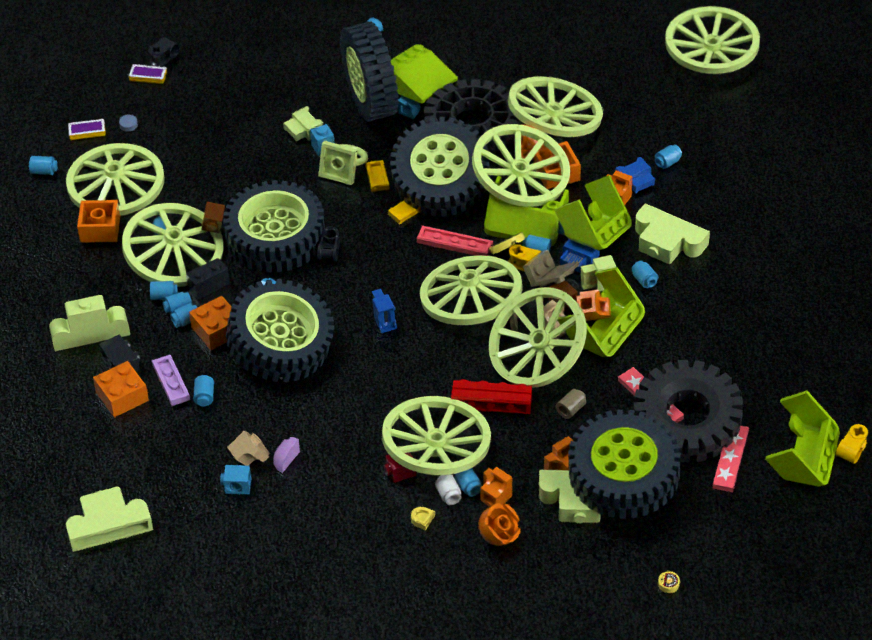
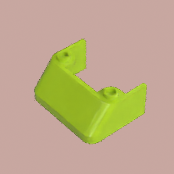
[554,175,632,251]
[484,176,569,246]
[557,267,645,357]
[766,391,840,487]

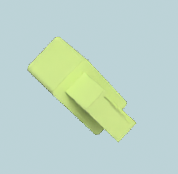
[284,107,323,141]
[581,255,616,291]

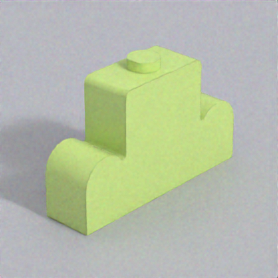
[635,203,710,264]
[49,295,130,351]
[539,470,600,523]
[66,487,153,552]

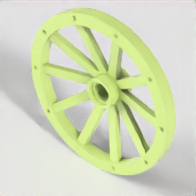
[665,7,760,74]
[508,77,603,137]
[472,124,570,207]
[66,143,164,216]
[122,203,223,287]
[420,256,523,325]
[489,287,587,388]
[382,396,491,475]

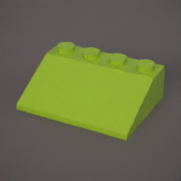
[391,45,458,103]

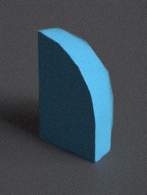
[398,96,421,119]

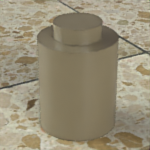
[556,389,586,419]

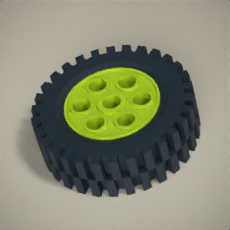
[568,410,680,519]

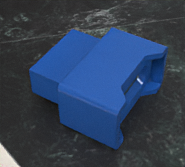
[615,157,655,194]
[560,239,600,273]
[372,289,397,333]

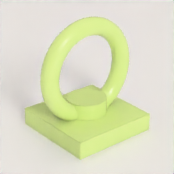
[318,141,368,185]

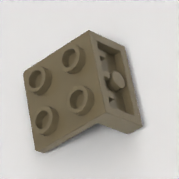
[523,250,579,287]

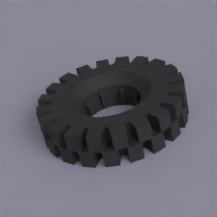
[424,79,521,155]
[634,360,743,463]

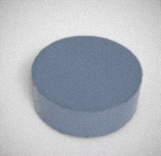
[119,115,137,131]

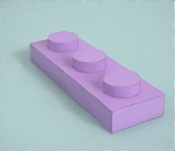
[152,355,190,406]

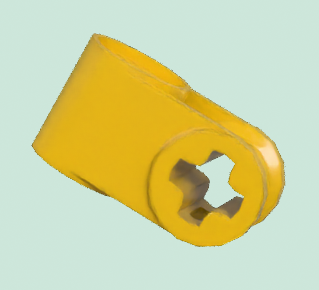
[508,244,542,271]
[836,424,868,464]

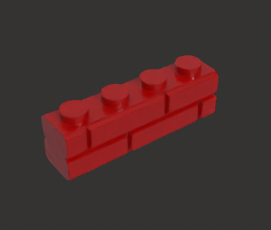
[451,379,532,414]

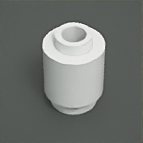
[435,475,461,505]

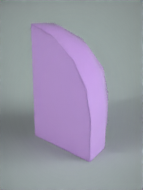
[274,437,300,473]

